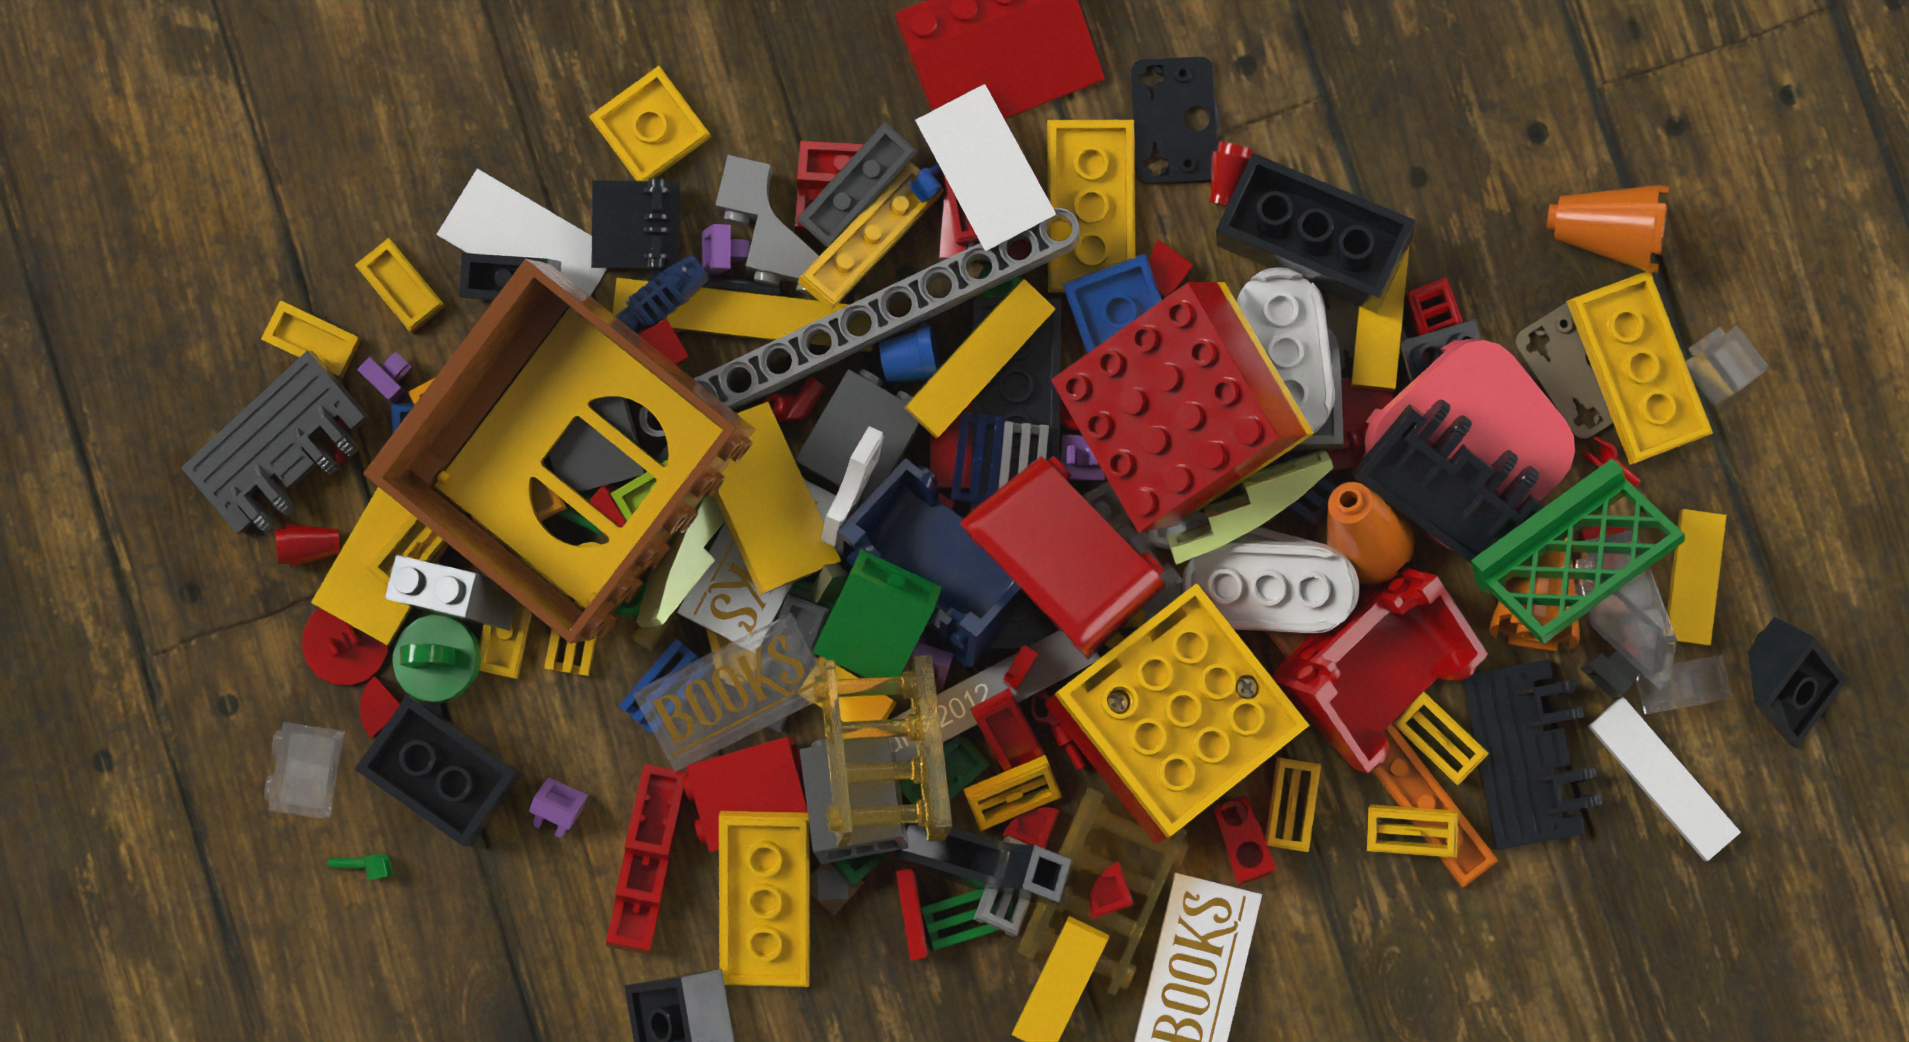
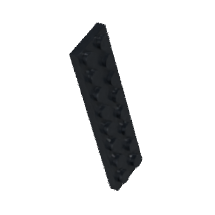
[971,298,1061,650]

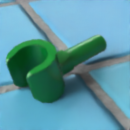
[328,854,393,881]

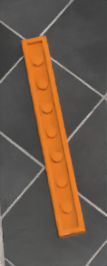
[1264,631,1498,888]

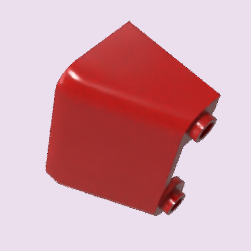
[959,456,1165,660]
[1273,567,1488,774]

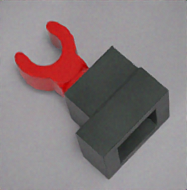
[1580,622,1658,699]

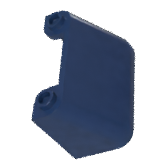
[836,458,1026,667]

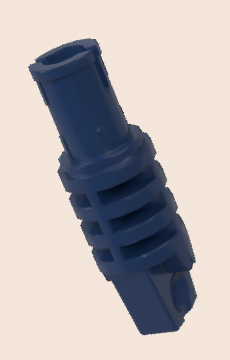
[615,255,710,333]

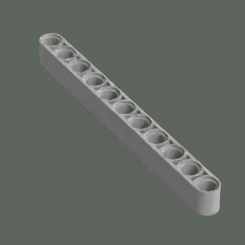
[639,208,1080,441]

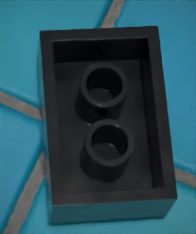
[355,696,523,847]

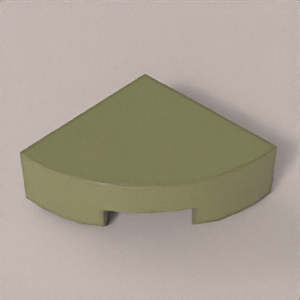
[809,564,850,604]

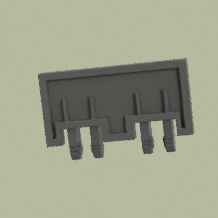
[181,351,369,534]

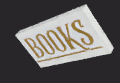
[677,479,836,654]
[1134,873,1262,1042]

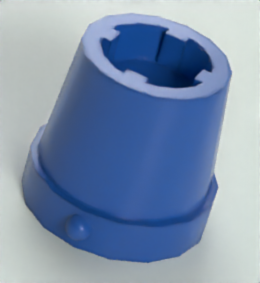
[879,323,941,384]

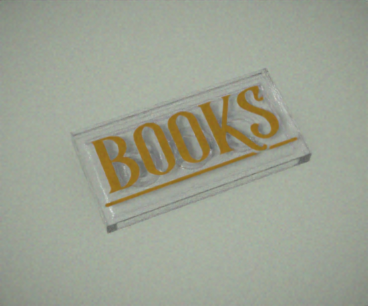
[633,613,833,772]

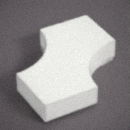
[821,426,884,547]

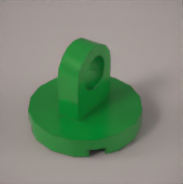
[392,614,481,704]

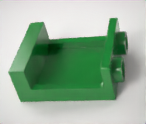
[813,549,942,689]

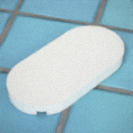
[1237,268,1335,433]
[1182,540,1359,633]

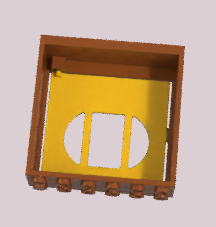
[363,259,755,644]

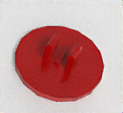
[302,608,389,686]

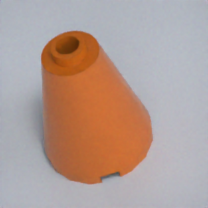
[1547,185,1670,273]
[1327,482,1415,585]
[1489,538,1580,651]

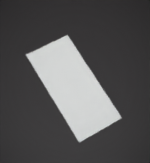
[915,84,1056,251]
[436,169,607,307]

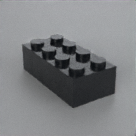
[1216,153,1416,314]

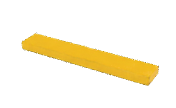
[612,278,873,353]

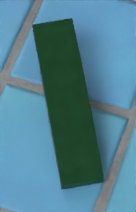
[830,732,991,887]

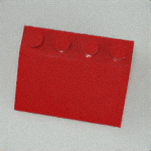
[895,0,1105,120]

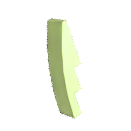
[1167,449,1334,565]
[636,495,725,628]

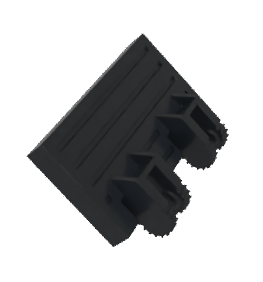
[1352,399,1545,564]
[1461,659,1602,850]

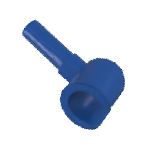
[909,162,942,203]

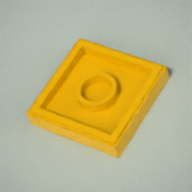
[589,66,711,181]

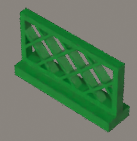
[1471,459,1685,644]

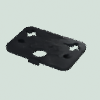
[1131,57,1219,184]

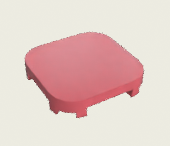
[1363,338,1575,550]

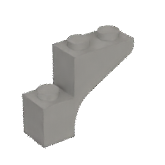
[715,155,819,296]

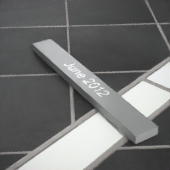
[852,630,1101,766]

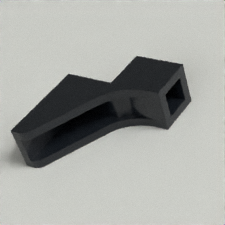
[895,816,1071,903]

